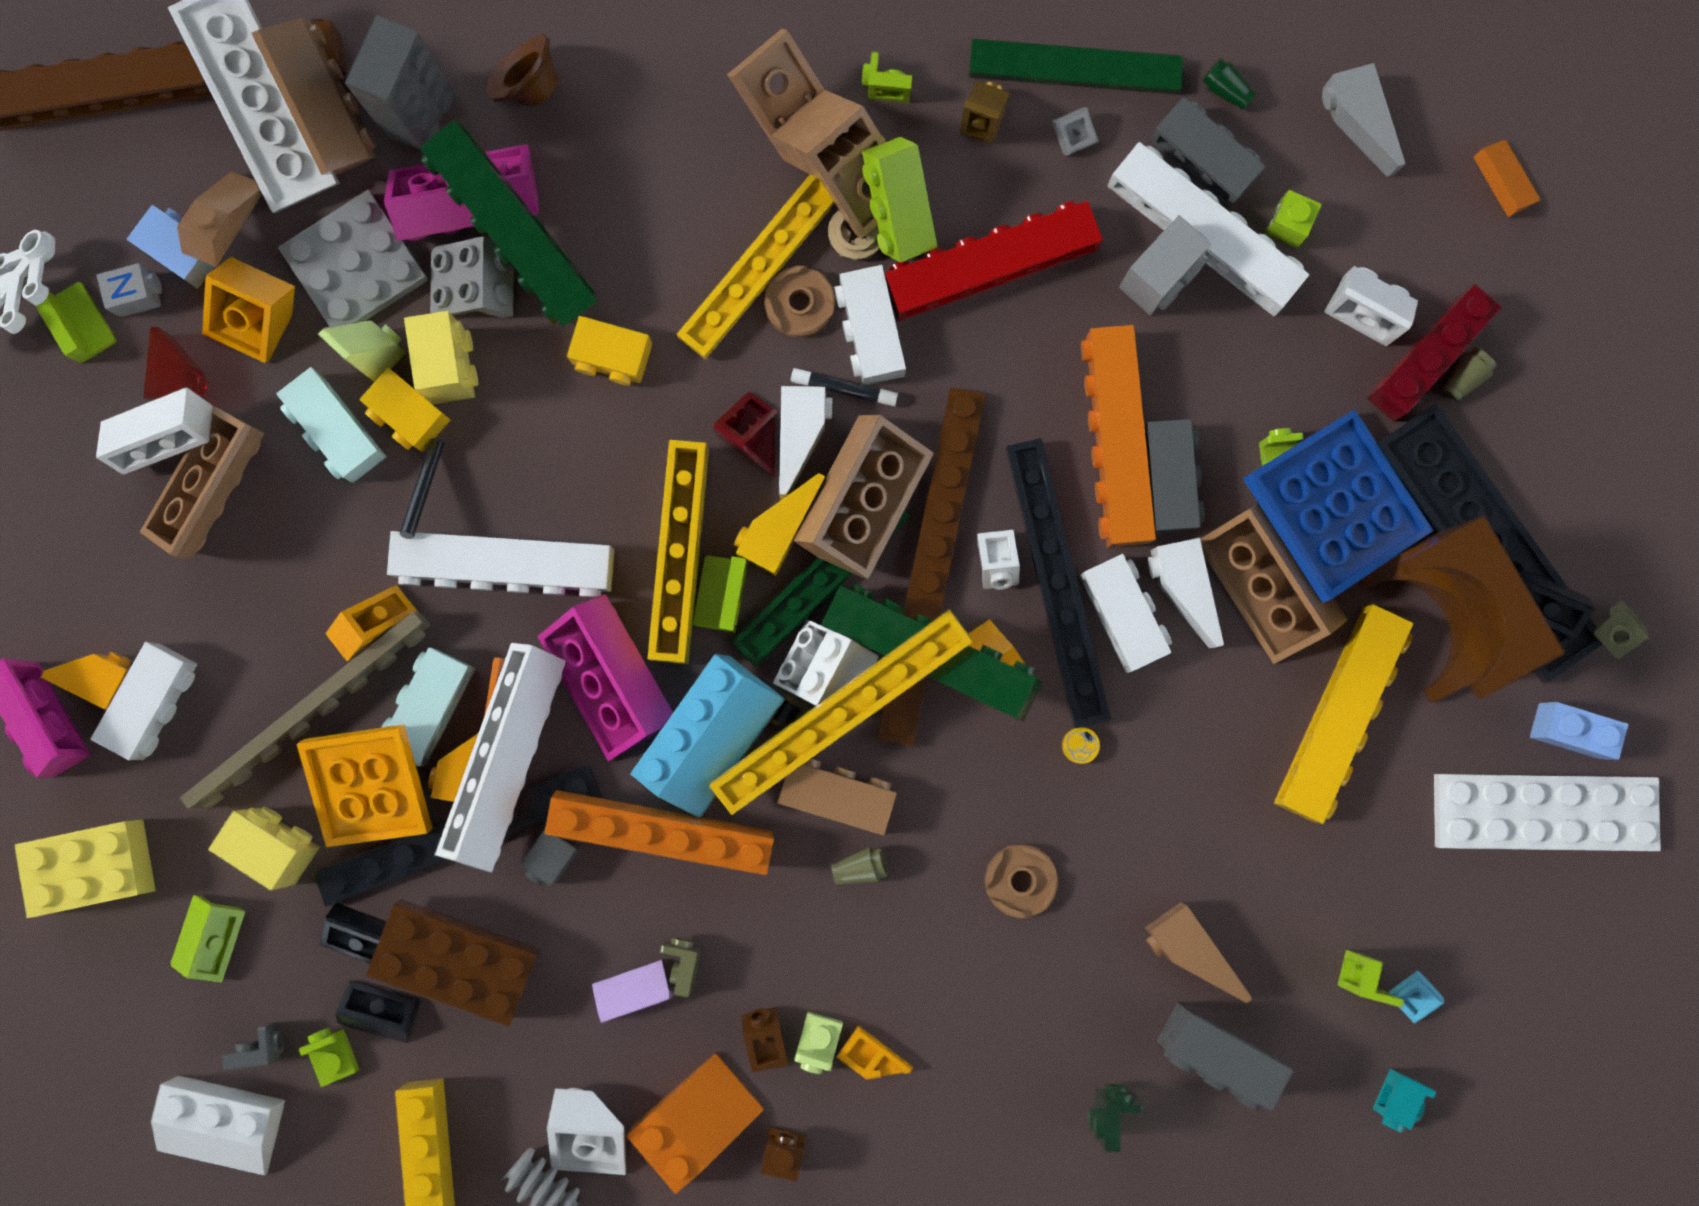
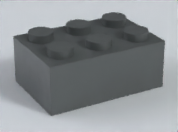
[1157,1002,1294,1111]

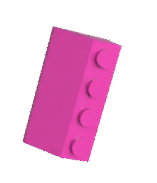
[384,144,539,241]
[537,594,673,762]

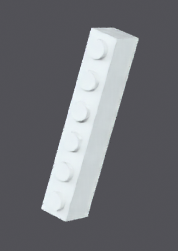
[1107,142,1310,316]
[387,531,615,598]
[435,643,566,873]

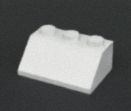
[151,1076,285,1175]

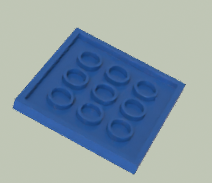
[1243,409,1434,603]

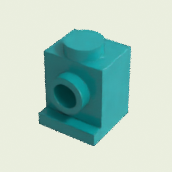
[1372,1068,1436,1133]

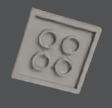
[278,190,428,327]

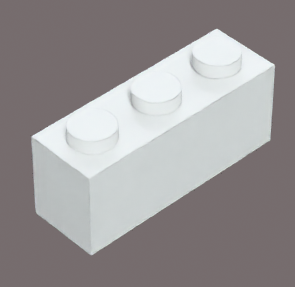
[834,265,906,385]
[96,387,213,475]
[1079,554,1172,673]
[90,642,197,760]

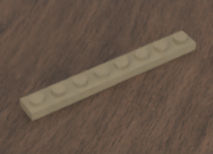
[180,611,431,810]

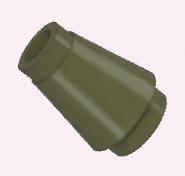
[1442,347,1497,402]
[831,846,888,886]

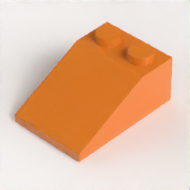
[627,1052,764,1194]

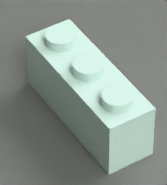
[276,367,387,483]
[381,647,476,766]

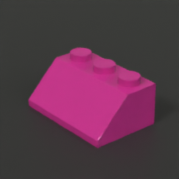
[0,659,91,778]

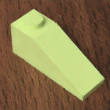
[319,320,406,382]

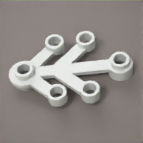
[0,230,56,334]

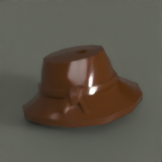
[486,33,559,107]

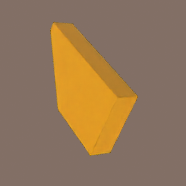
[837,1025,914,1080]

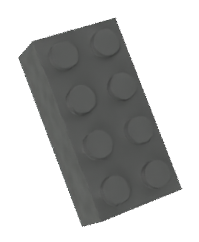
[345,15,454,152]

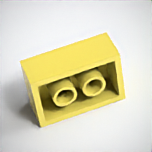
[15,819,156,918]

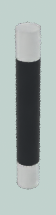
[791,368,898,407]

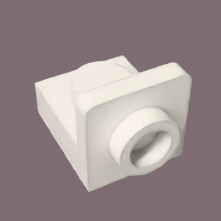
[977,530,1020,590]

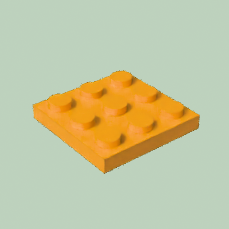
[297,724,433,847]

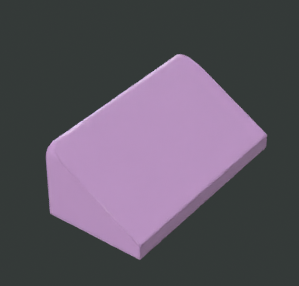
[592,960,674,1023]

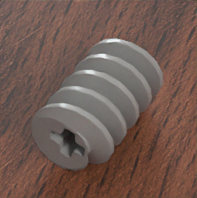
[501,1147,582,1206]

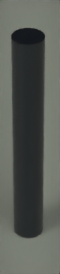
[399,438,444,539]

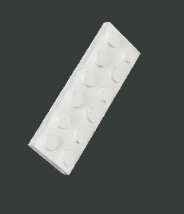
[168,0,340,213]
[1434,774,1660,851]

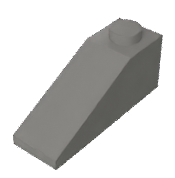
[1322,63,1406,178]

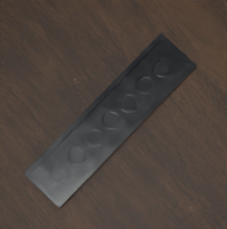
[1377,403,1603,683]

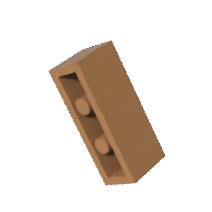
[778,759,897,836]

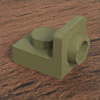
[1594,600,1649,659]
[660,937,701,997]

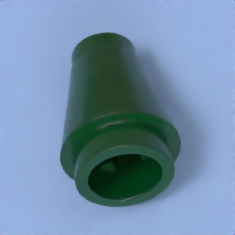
[1202,58,1256,110]

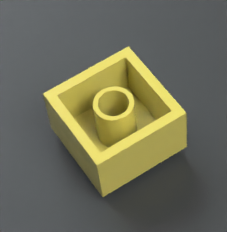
[404,311,478,405]
[208,806,320,891]

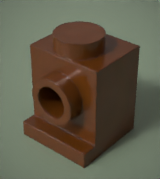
[760,1126,806,1182]

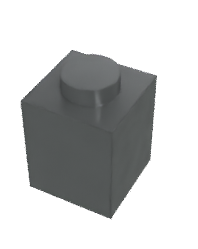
[520,830,581,887]

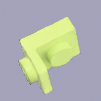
[795,1012,843,1074]

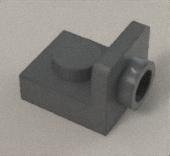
[222,1022,284,1070]

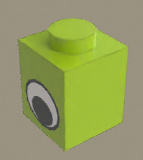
[1264,190,1322,249]

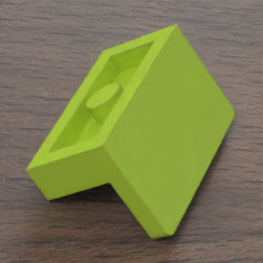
[35,282,117,364]
[693,555,748,633]
[171,895,245,983]
[1338,950,1404,1008]

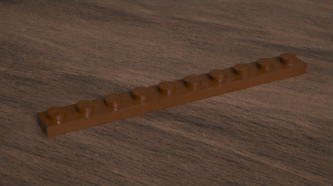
[877,387,986,747]

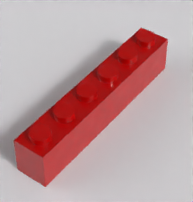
[884,200,1103,321]

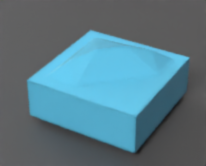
[1389,971,1444,1024]

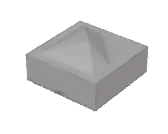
[1052,107,1099,156]

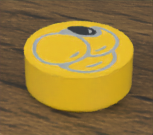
[1062,727,1100,764]

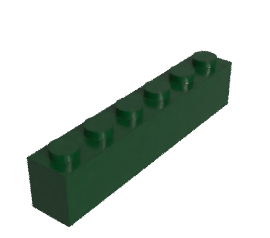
[419,119,599,327]
[821,584,1043,722]

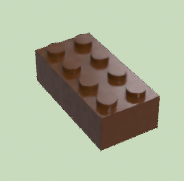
[366,899,540,1027]

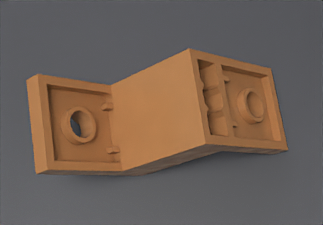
[727,29,885,238]

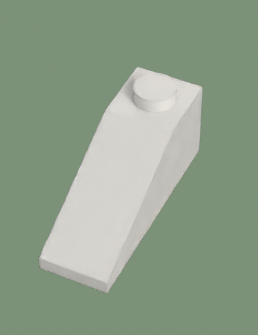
[779,386,832,499]
[1147,538,1224,649]

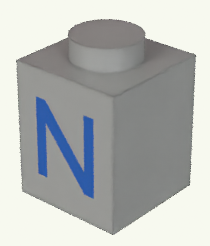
[97,263,162,318]

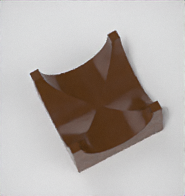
[1359,516,1564,703]

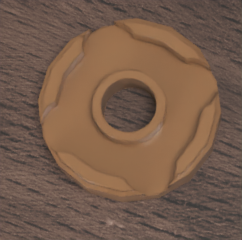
[764,266,835,338]
[984,844,1059,919]

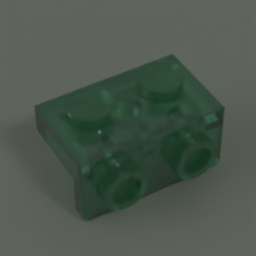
[1088,1084,1144,1152]

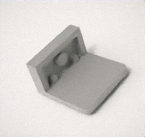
[430,236,513,319]

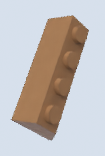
[251,18,377,175]
[140,406,265,560]
[792,415,934,579]
[1200,503,1348,664]

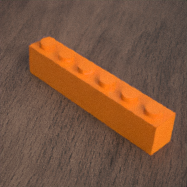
[1081,325,1156,548]
[544,790,774,875]

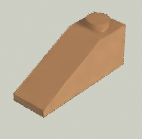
[177,171,262,267]
[1145,902,1252,1003]

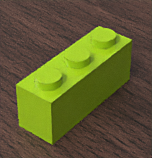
[862,137,937,263]

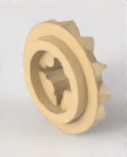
[828,210,880,261]

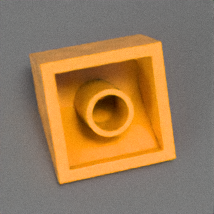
[202,257,295,363]

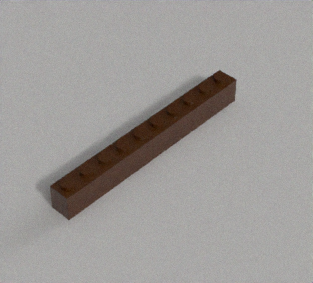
[0,18,347,131]

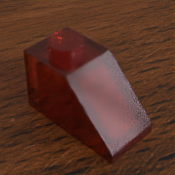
[143,326,207,401]

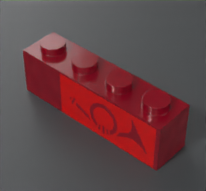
[1367,284,1502,422]

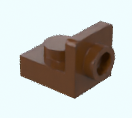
[742,1007,788,1073]

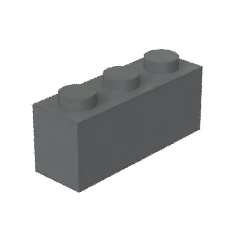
[1150,97,1265,209]
[1144,419,1205,534]

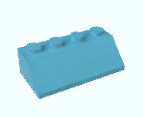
[630,654,785,818]

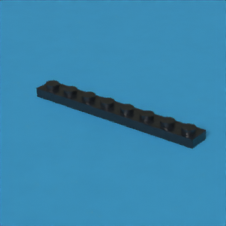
[1005,438,1111,728]
[313,765,603,907]

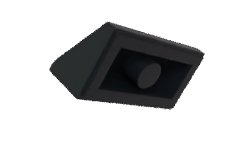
[1520,570,1595,639]
[319,903,387,964]
[335,980,420,1043]

